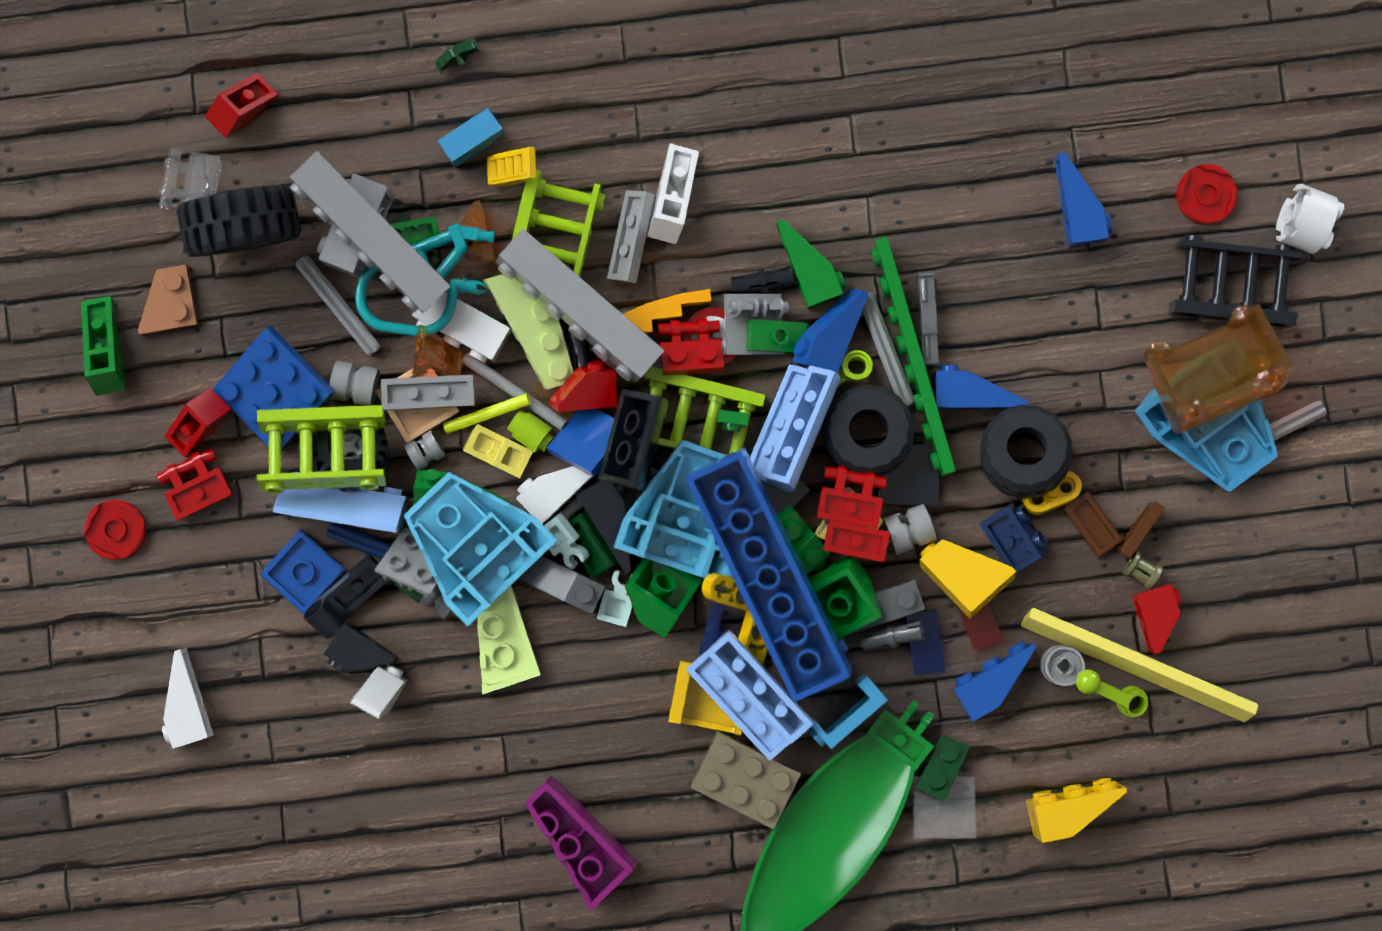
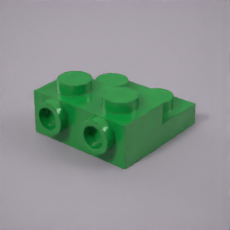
[778,505,831,574]

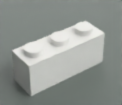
[412,292,512,363]

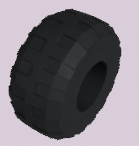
[822,385,914,476]
[980,404,1073,499]

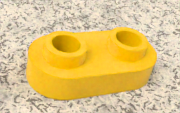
[1022,471,1082,515]

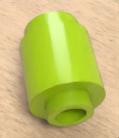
[507,410,554,453]

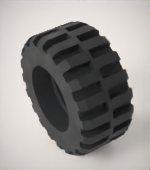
[176,184,302,257]

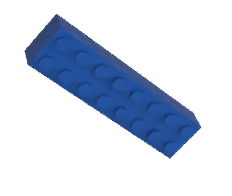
[685,447,852,702]

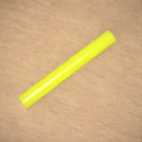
[443,393,531,434]

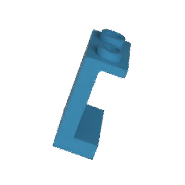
[808,673,887,749]

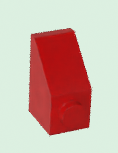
[205,73,278,138]
[550,361,617,412]
[164,388,231,458]
[1131,584,1182,654]

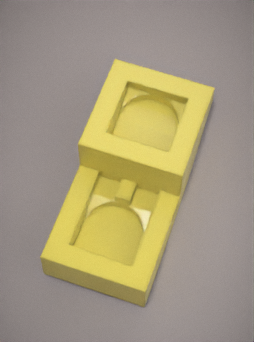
[462,424,533,478]

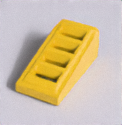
[487,147,536,187]

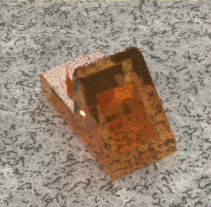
[460,200,496,266]
[412,324,463,376]

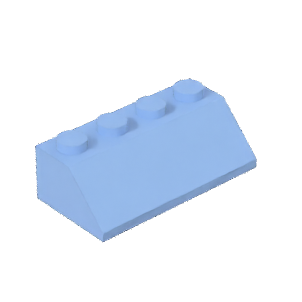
[273,472,409,533]

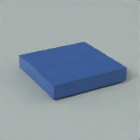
[547,409,614,477]
[259,529,347,614]

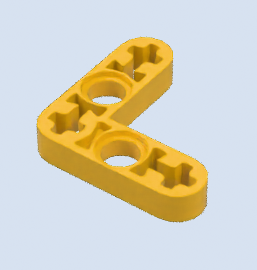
[702,573,768,665]

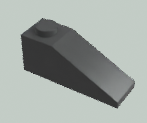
[518,556,606,614]
[851,579,925,634]

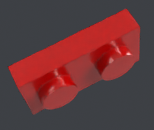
[823,520,890,562]

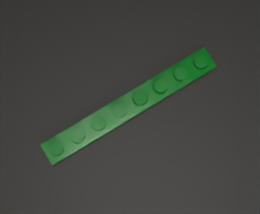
[870,236,956,477]

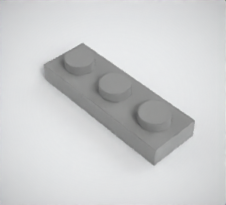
[607,190,655,284]
[381,375,475,411]

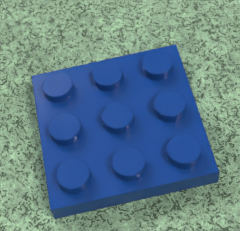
[213,326,335,451]

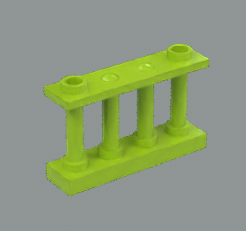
[512,170,605,277]
[644,367,765,455]
[257,405,386,494]

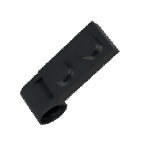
[303,554,390,639]

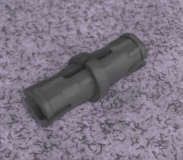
[861,621,925,651]

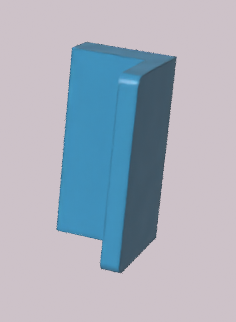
[438,108,506,168]

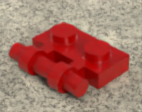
[658,318,724,376]
[156,448,234,521]
[816,465,887,529]

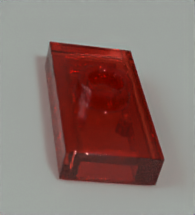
[956,603,1003,650]

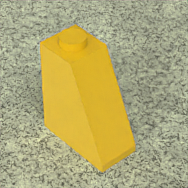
[920,539,1016,619]

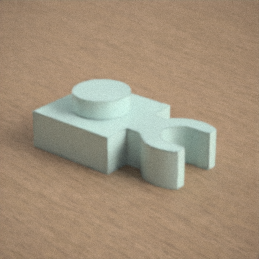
[544,513,589,570]
[597,570,632,627]

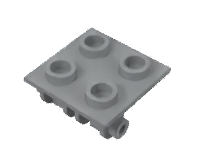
[724,294,789,355]
[375,527,439,598]

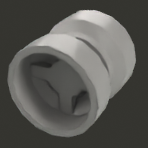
[404,430,446,470]

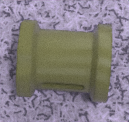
[1122,551,1163,590]

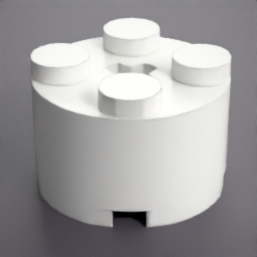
[1276,184,1344,254]

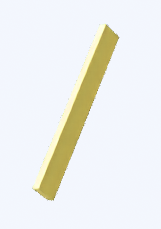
[1021,608,1258,722]

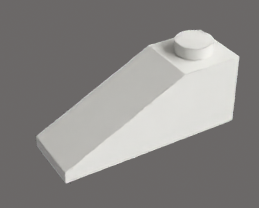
[647,143,699,244]
[516,466,593,525]
[162,648,214,749]
[351,664,407,718]

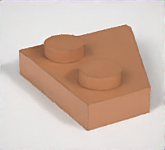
[138,264,199,336]

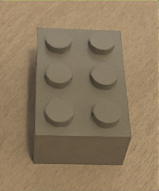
[691,730,801,829]

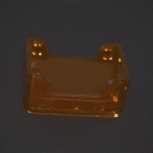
[1144,303,1293,434]

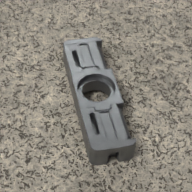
[916,271,939,367]

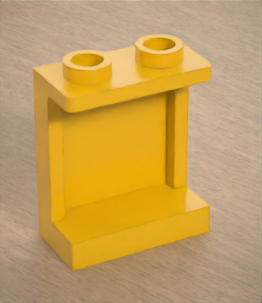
[668,660,742,736]

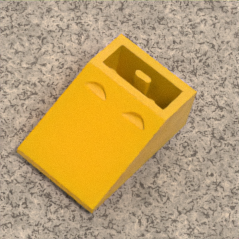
[1026,778,1127,843]

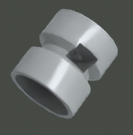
[329,360,380,406]
[883,504,937,555]
[1039,645,1085,686]

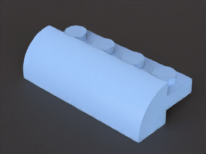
[750,364,841,492]
[686,630,814,761]

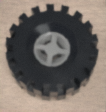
[312,428,390,492]

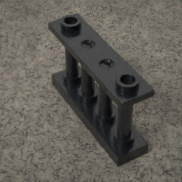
[1168,235,1303,328]

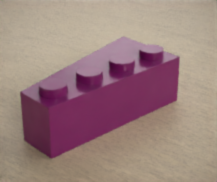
[525,775,638,912]

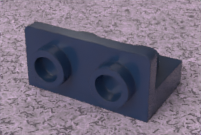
[979,500,1049,573]

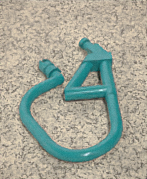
[355,223,495,337]

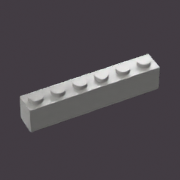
[290,151,450,314]
[496,229,664,382]

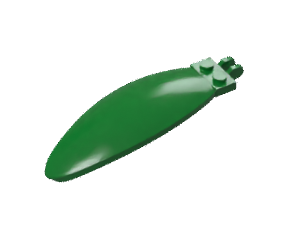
[741,700,935,931]

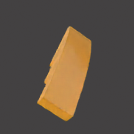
[623,289,711,335]

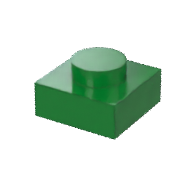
[717,410,749,432]

